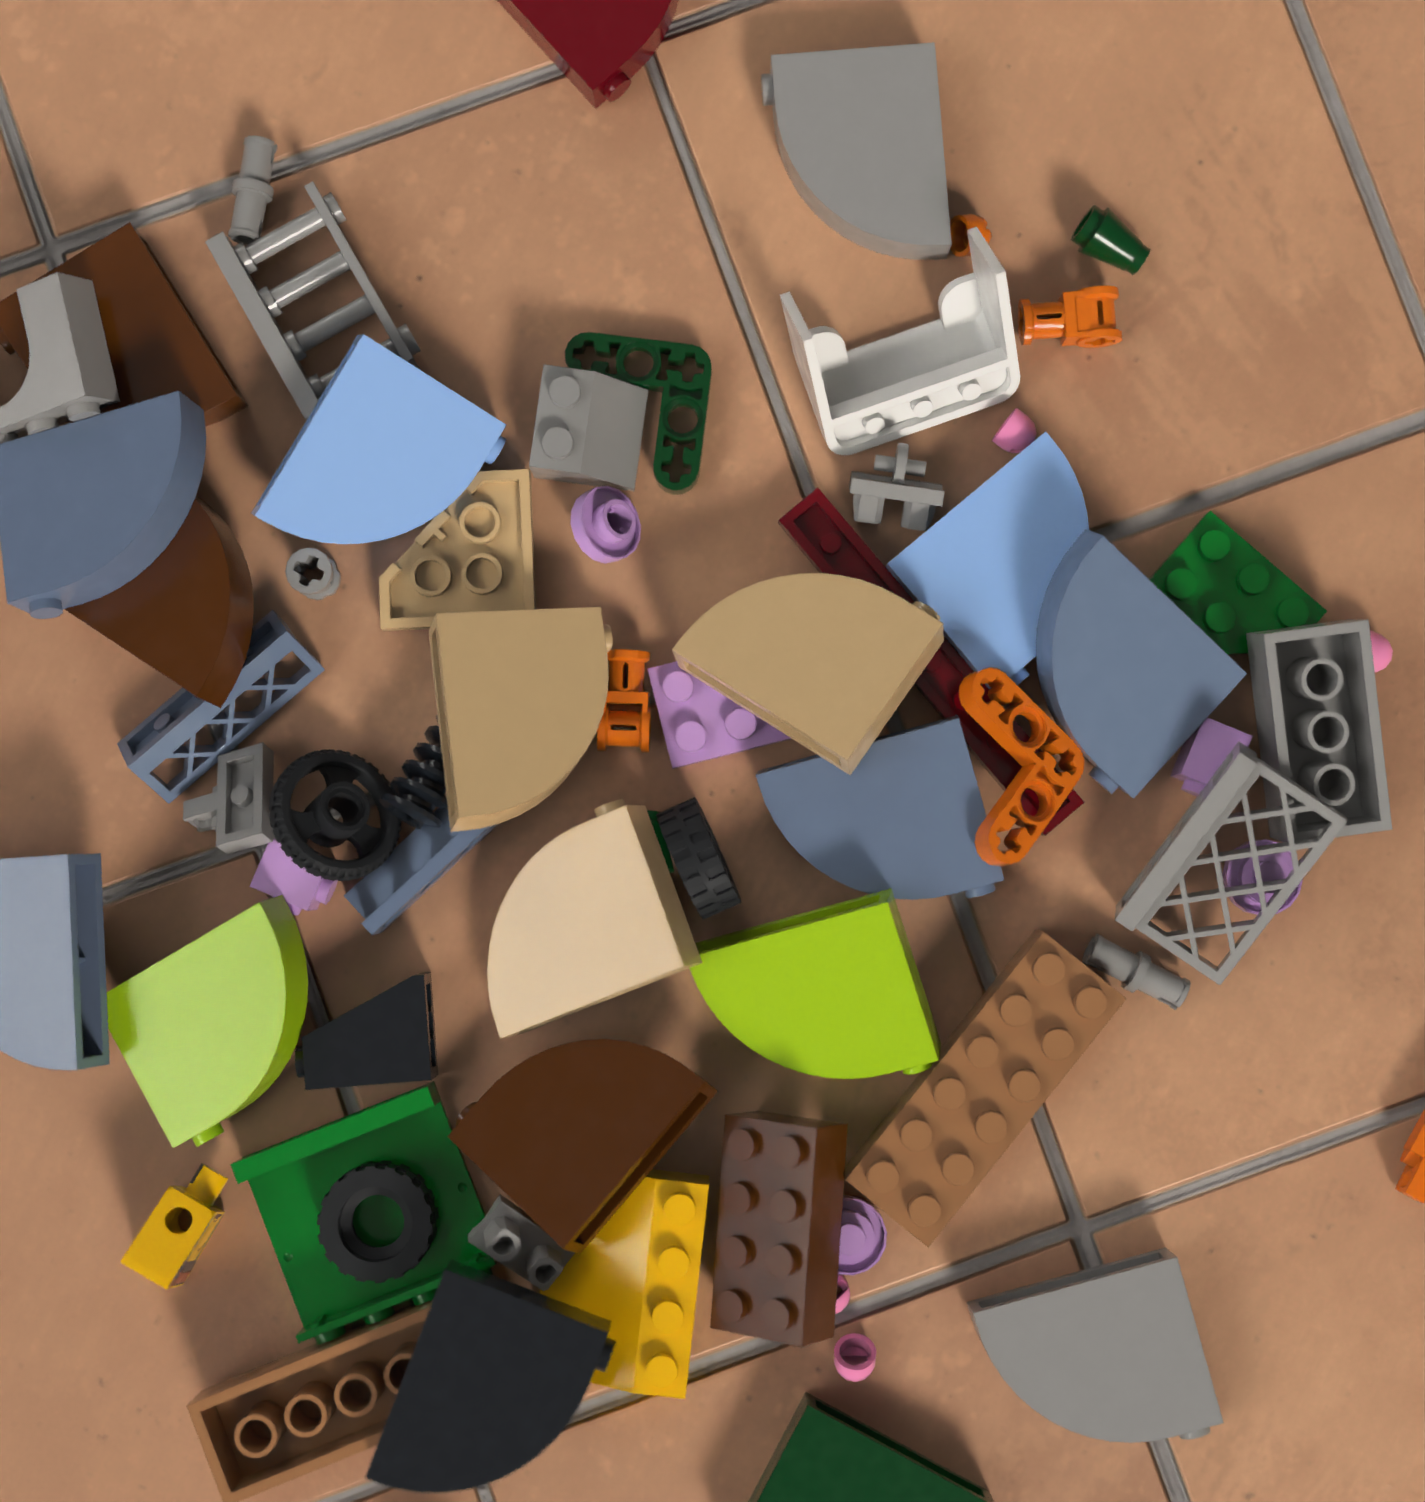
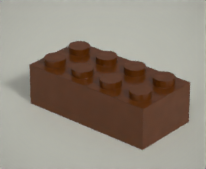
[710,1111,848,1347]

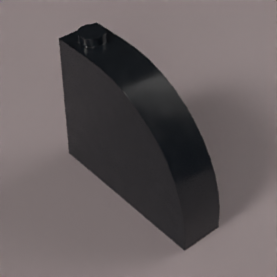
[365,1260,616,1493]

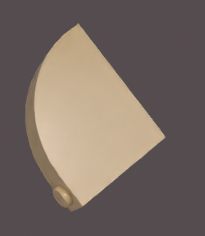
[672,573,944,775]
[428,607,613,832]
[487,799,702,1039]

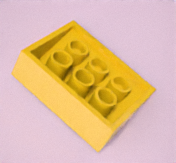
[540,1169,709,1399]

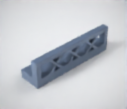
[117,610,325,804]
[344,808,498,935]

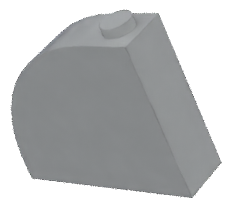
[761,42,952,260]
[967,1247,1224,1443]

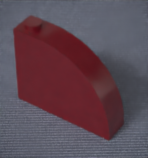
[497,0,679,109]

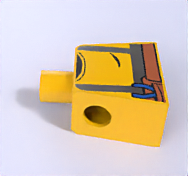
[120,1163,229,1290]

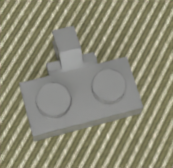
[183,742,274,855]

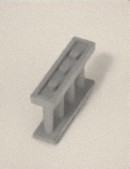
[205,181,421,420]

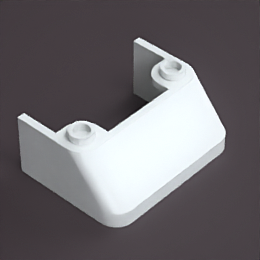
[780,227,1020,455]

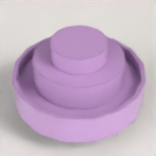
[570,486,641,564]
[1222,839,1303,915]
[838,1195,887,1275]

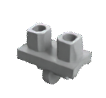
[849,443,945,531]
[468,1195,575,1291]

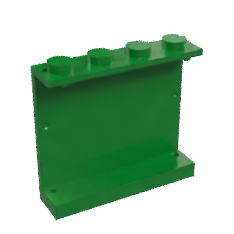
[230,1081,498,1345]

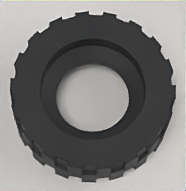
[656,797,742,920]
[317,1160,439,1283]

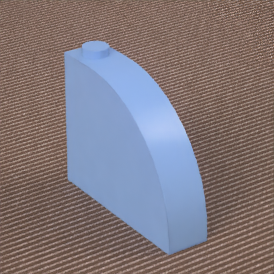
[251,334,506,544]
[886,431,1089,690]

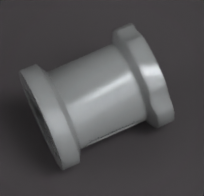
[285,547,341,600]

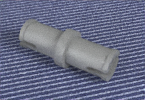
[228,136,277,245]
[1082,933,1191,1010]

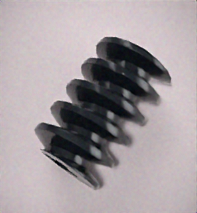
[379,714,448,829]

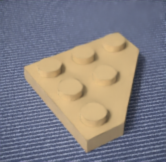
[379,469,536,631]

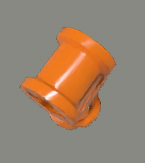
[1017,285,1122,348]
[597,649,651,753]

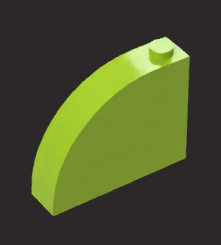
[690,888,941,1079]
[107,895,308,1148]

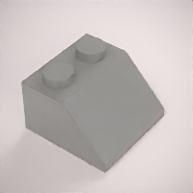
[529,364,648,491]

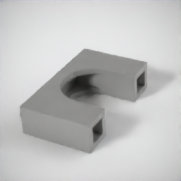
[0,272,120,444]

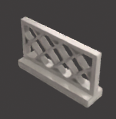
[1115,741,1348,985]

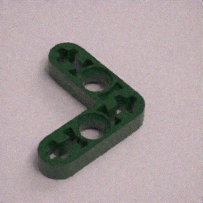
[565,332,712,495]

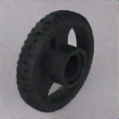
[269,749,402,881]

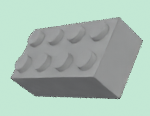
[1246,619,1392,842]

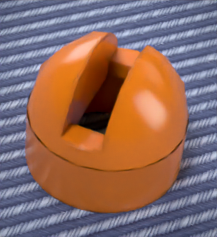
[950,214,992,257]

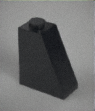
[295,972,438,1090]

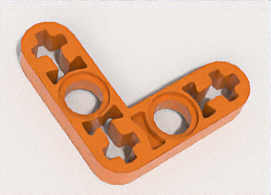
[959,667,1085,866]

